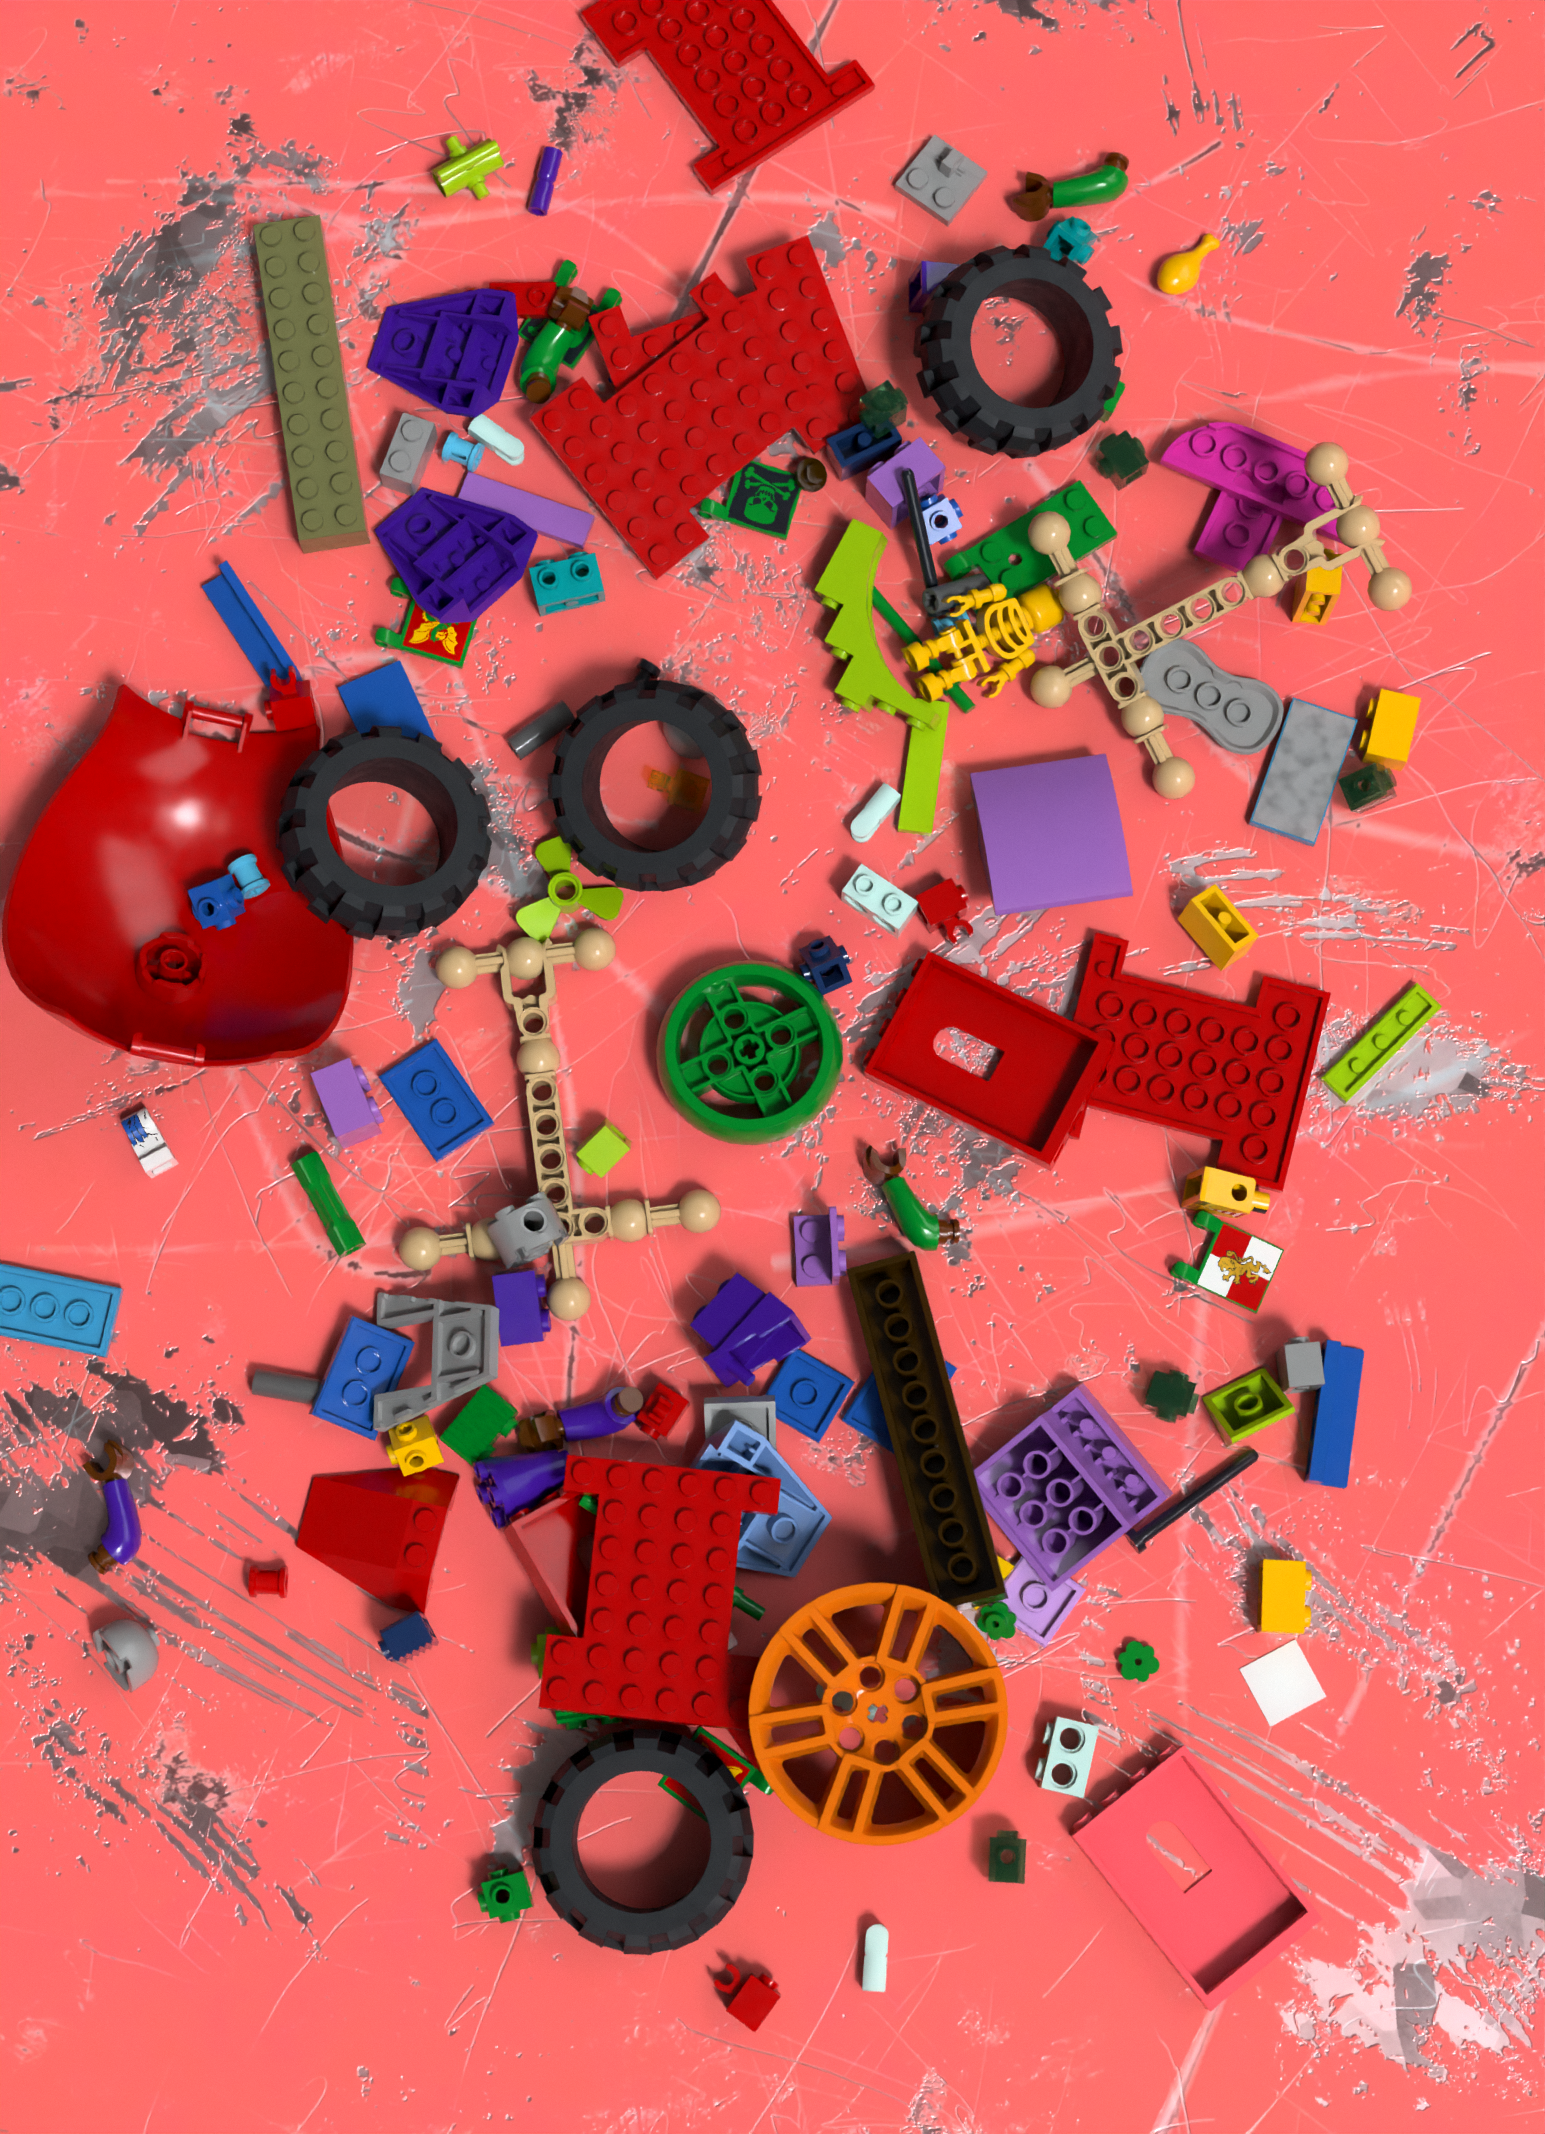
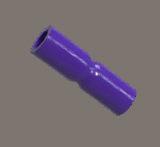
[528,147,563,216]

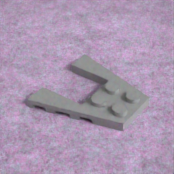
[373,1292,499,1432]

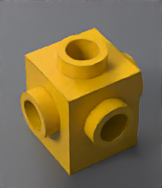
[386,1415,444,1476]

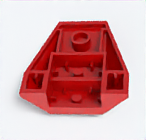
[296,1468,460,1615]

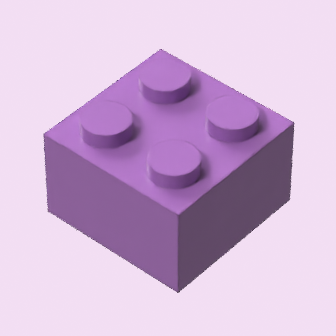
[865,437,946,530]
[310,1058,385,1149]

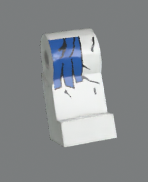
[120,1107,179,1179]

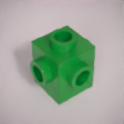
[477,1868,534,1924]

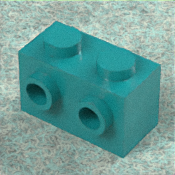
[529,552,606,617]

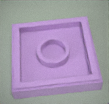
[988,1555,1086,1648]

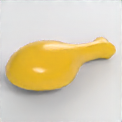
[1157,233,1220,295]

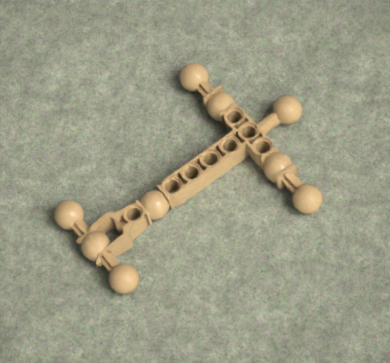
[1028,442,1412,800]
[399,928,721,1321]

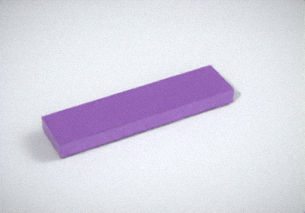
[458,472,595,549]

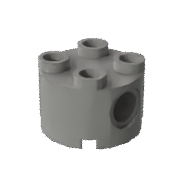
[487,1192,569,1269]

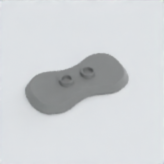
[1139,639,1284,755]

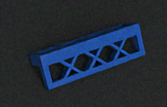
[202,560,303,690]

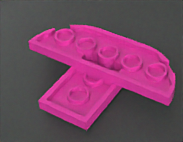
[1160,422,1343,573]

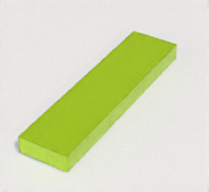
[897,698,950,836]
[1320,983,1442,1104]

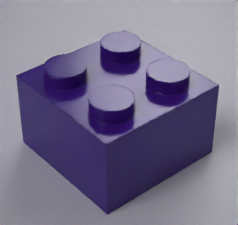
[492,1267,552,1347]

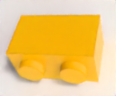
[1358,689,1421,771]
[1178,884,1259,971]
[1257,1559,1312,1635]

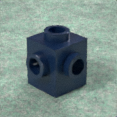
[798,935,852,995]

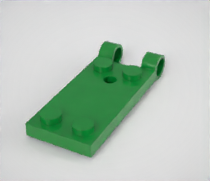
[943,480,1118,616]

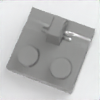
[895,134,988,227]
[704,1395,776,1450]

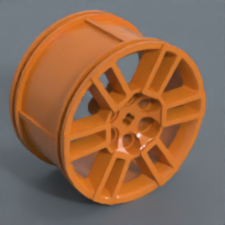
[749,1583,1008,1846]

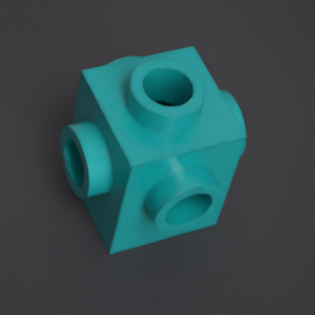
[1043,216,1098,266]

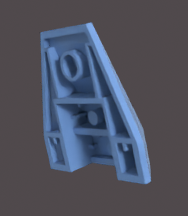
[689,1419,832,1577]

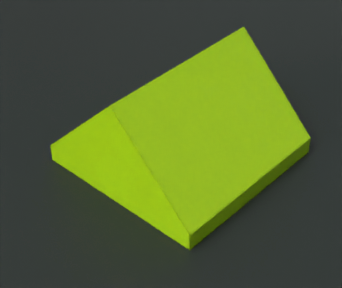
[1202,1367,1296,1447]

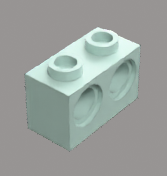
[841,863,918,939]
[1034,1716,1099,1798]

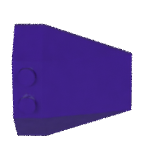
[367,288,519,418]
[374,487,538,624]

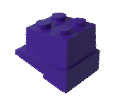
[690,1273,812,1388]

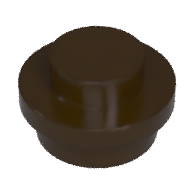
[794,458,827,492]

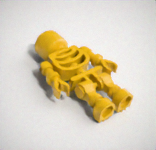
[901,583,1065,703]

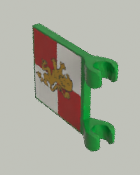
[1170,1211,1284,1314]

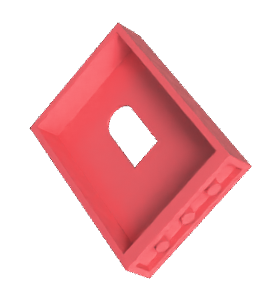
[1070,1744,1323,2011]

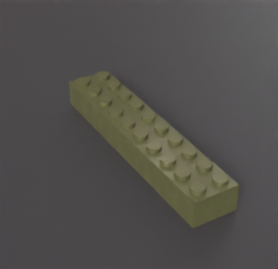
[253,215,370,554]

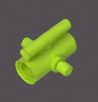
[431,136,504,200]

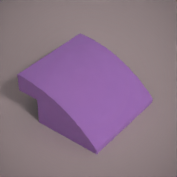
[970,754,1133,916]
[974,1383,1173,1592]

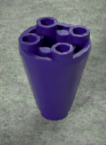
[473,1450,569,1530]

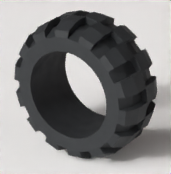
[913,244,1123,459]
[548,680,762,892]
[275,725,492,941]
[531,1728,754,1955]

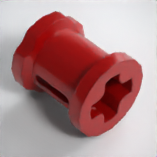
[249,1565,288,1598]

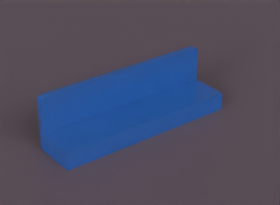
[1304,1340,1364,1489]

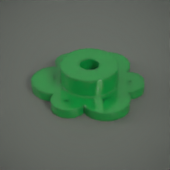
[977,1601,1017,1640]
[1118,1641,1160,1682]

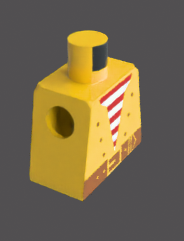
[1181,1166,1270,1219]

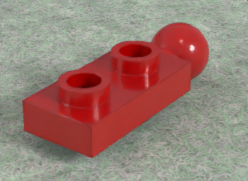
[463,282,557,319]

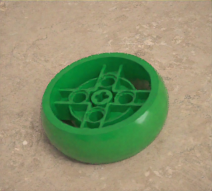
[656,960,843,1145]

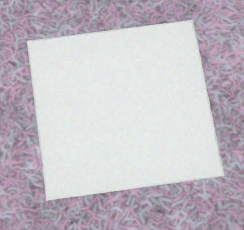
[1239,1639,1326,1727]

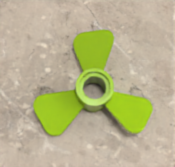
[516,836,624,944]

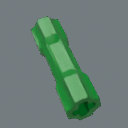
[291,1151,366,1258]

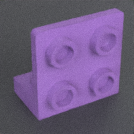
[794,1206,846,1287]

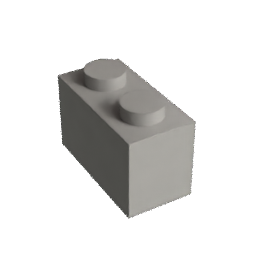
[379,412,438,496]
[1275,1337,1325,1394]

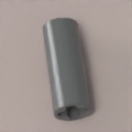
[922,573,990,614]
[506,700,575,760]
[252,1368,322,1405]

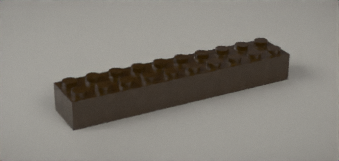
[846,1251,1009,1611]

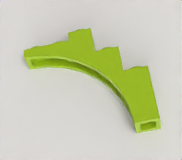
[814,518,942,731]

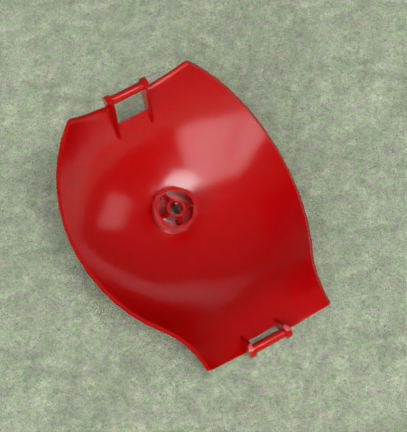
[2,684,354,1068]

